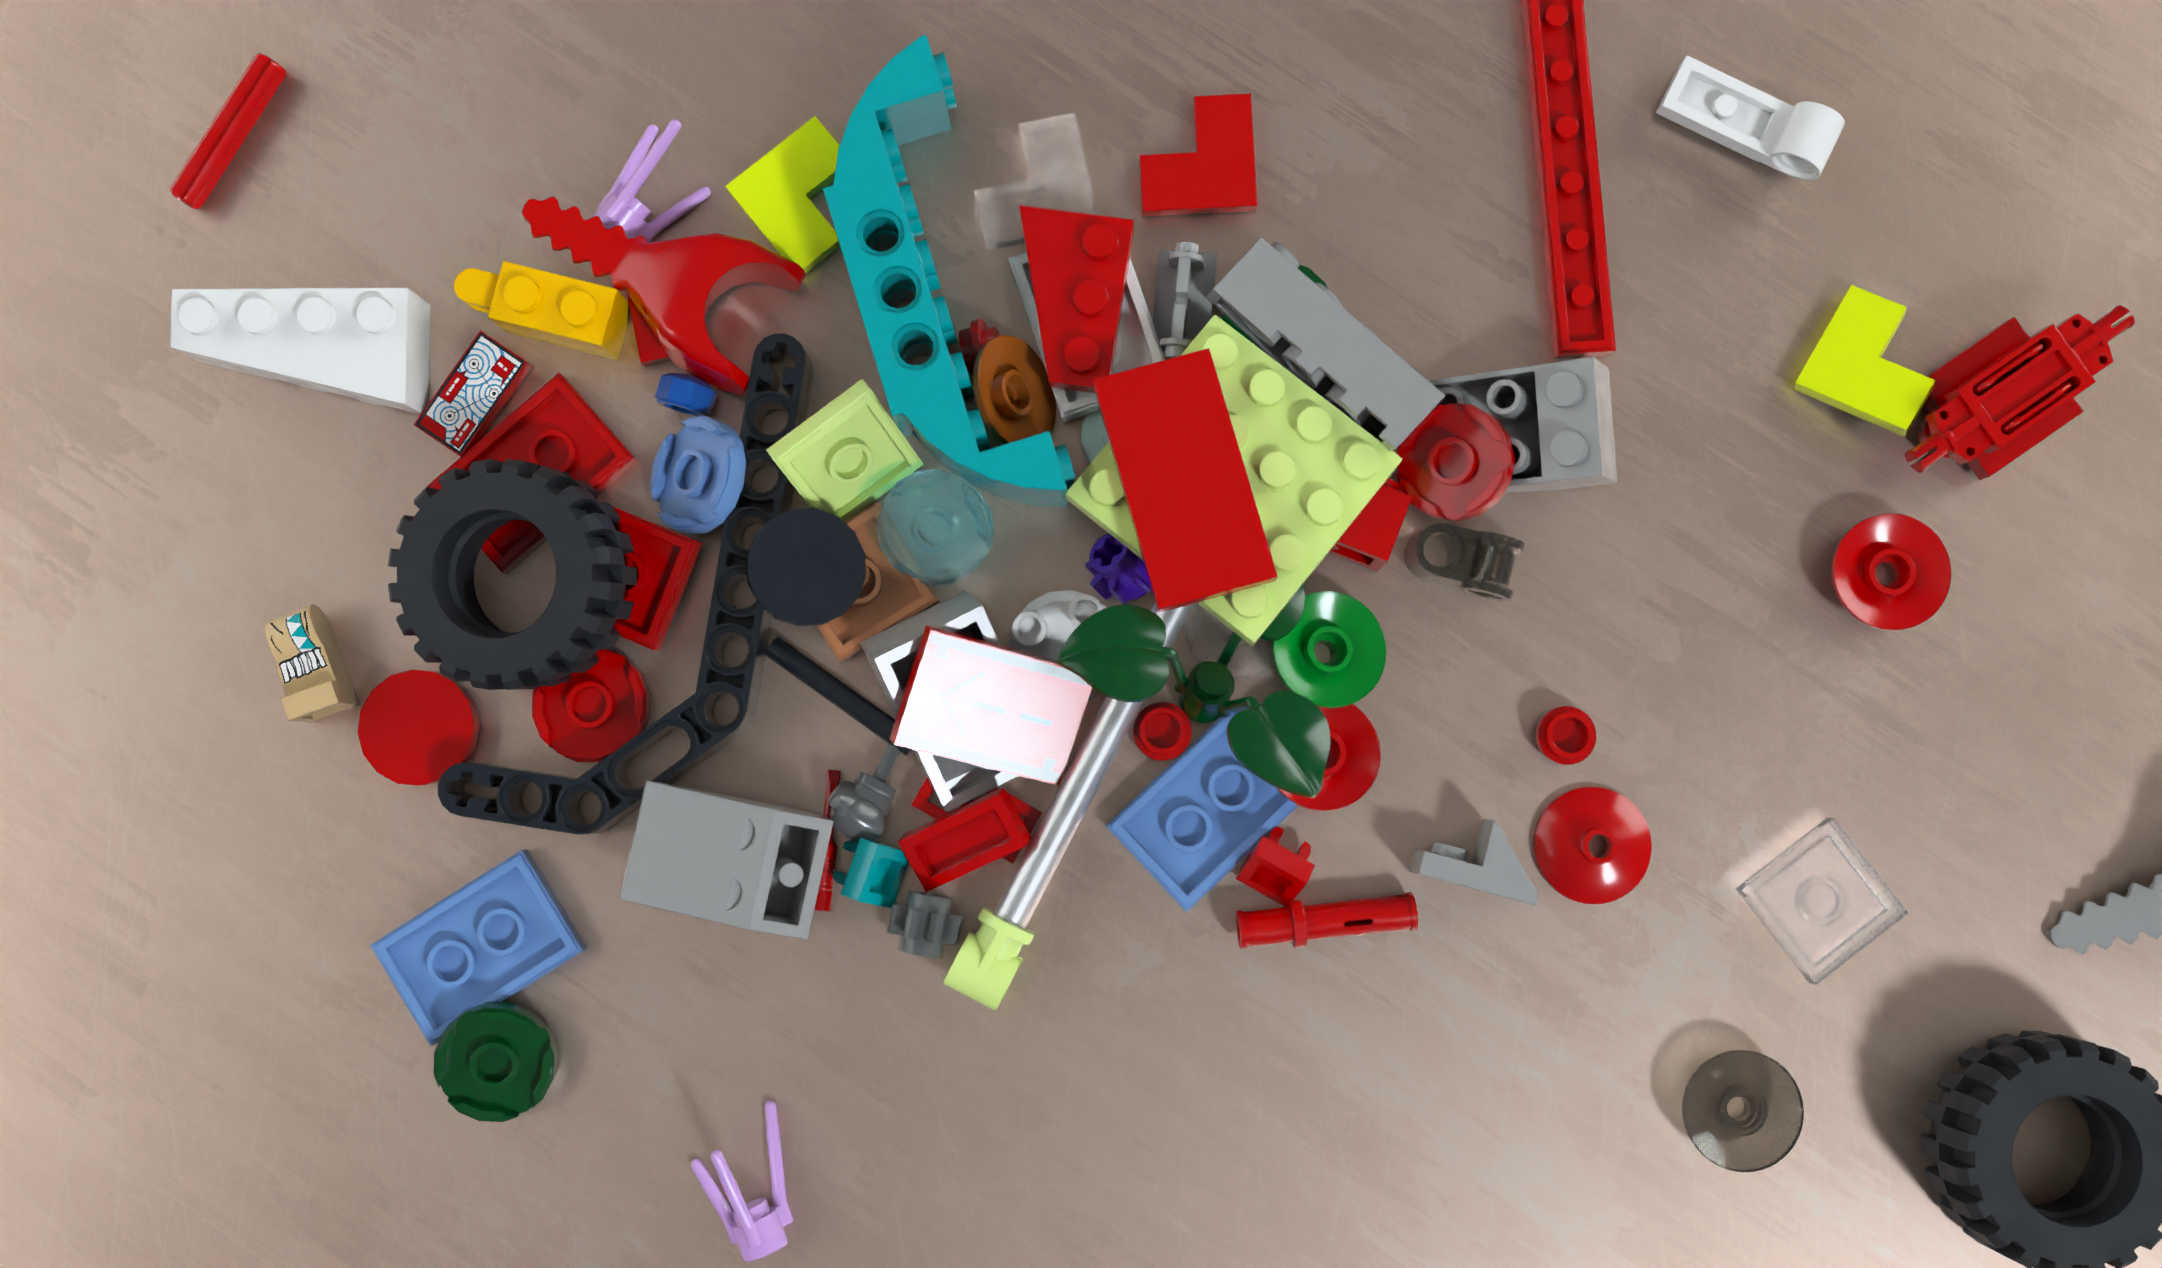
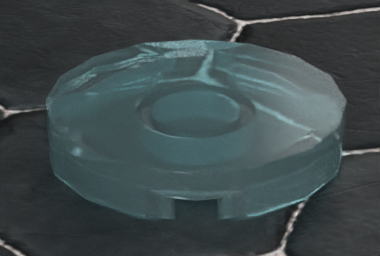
[876,469,994,586]

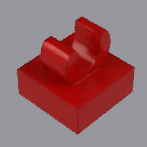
[1236,826,1315,907]

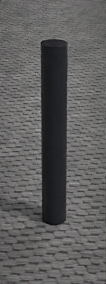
[765,636,912,756]

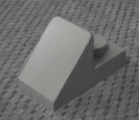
[1409,819,1538,905]

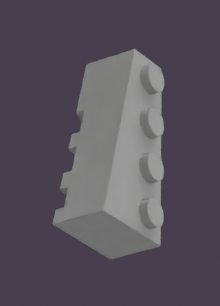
[1206,237,1446,451]

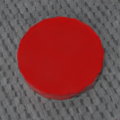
[1396,403,1515,521]
[532,649,651,762]
[357,669,480,786]

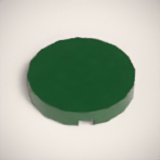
[433,1001,557,1122]

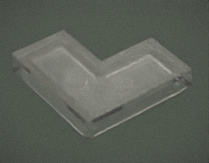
[974,113,1097,251]

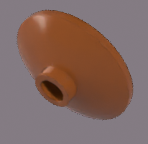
[973,335,1056,444]

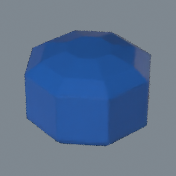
[655,373,717,417]

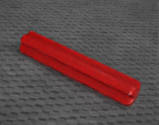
[169,53,286,209]

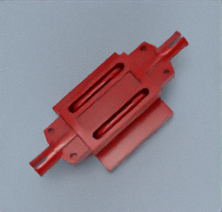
[1905,305,2135,480]

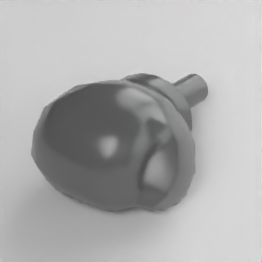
[828,744,900,843]

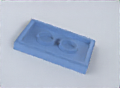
[1106,711,1298,912]
[370,849,588,1046]

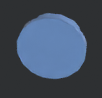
[650,416,746,534]

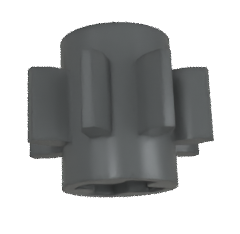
[887,890,963,958]

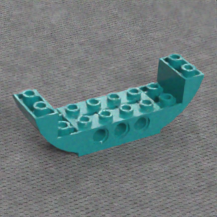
[823,35,1075,507]

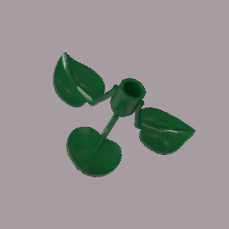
[1058,584,1331,798]

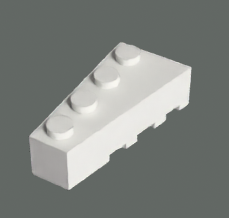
[170,288,431,415]

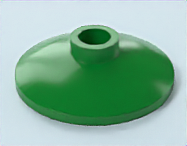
[1272,591,1386,708]

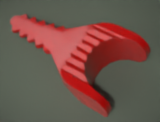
[521,196,806,396]

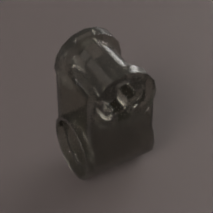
[1404,523,1525,602]

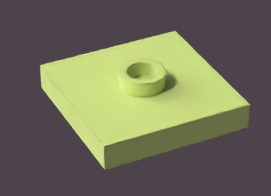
[766,379,924,521]

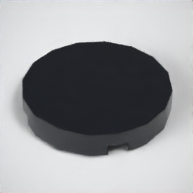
[746,508,866,627]

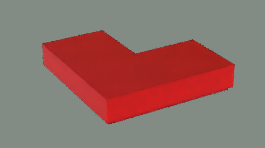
[1139,93,1258,217]

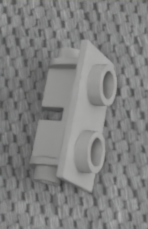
[1153,242,1217,360]

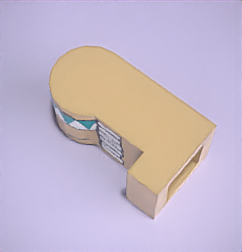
[264,604,360,723]

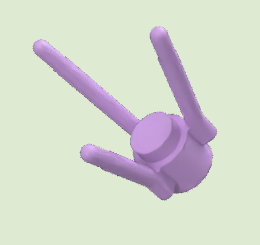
[591,119,711,243]
[691,1100,794,1261]

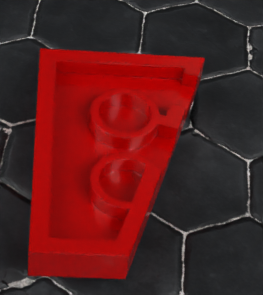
[1019,205,1135,393]

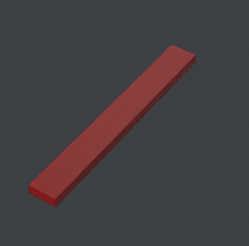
[1521,0,1616,359]

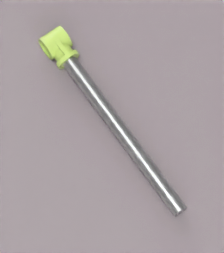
[943,603,1195,1011]

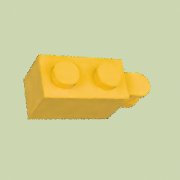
[454,261,631,361]

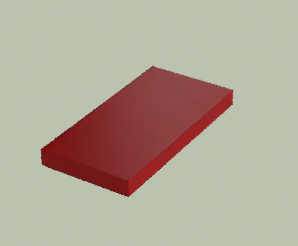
[1093,348,1278,613]

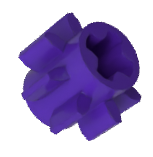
[1085,533,1151,604]

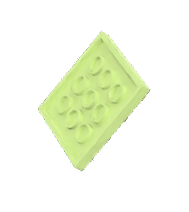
[1065,314,1402,647]

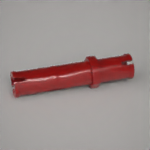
[1235,892,1418,949]

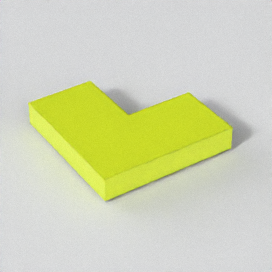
[725,116,840,273]
[1795,285,1935,437]

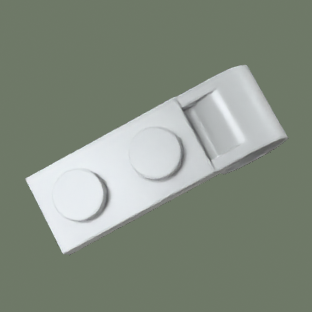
[1656,55,1845,180]

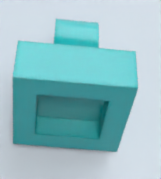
[832,837,909,908]

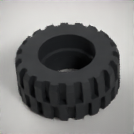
[388,459,637,690]
[1921,1031,2162,1268]

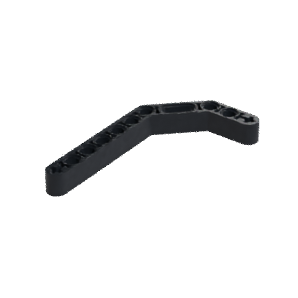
[438,333,813,835]

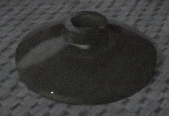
[1682,1050,1804,1172]

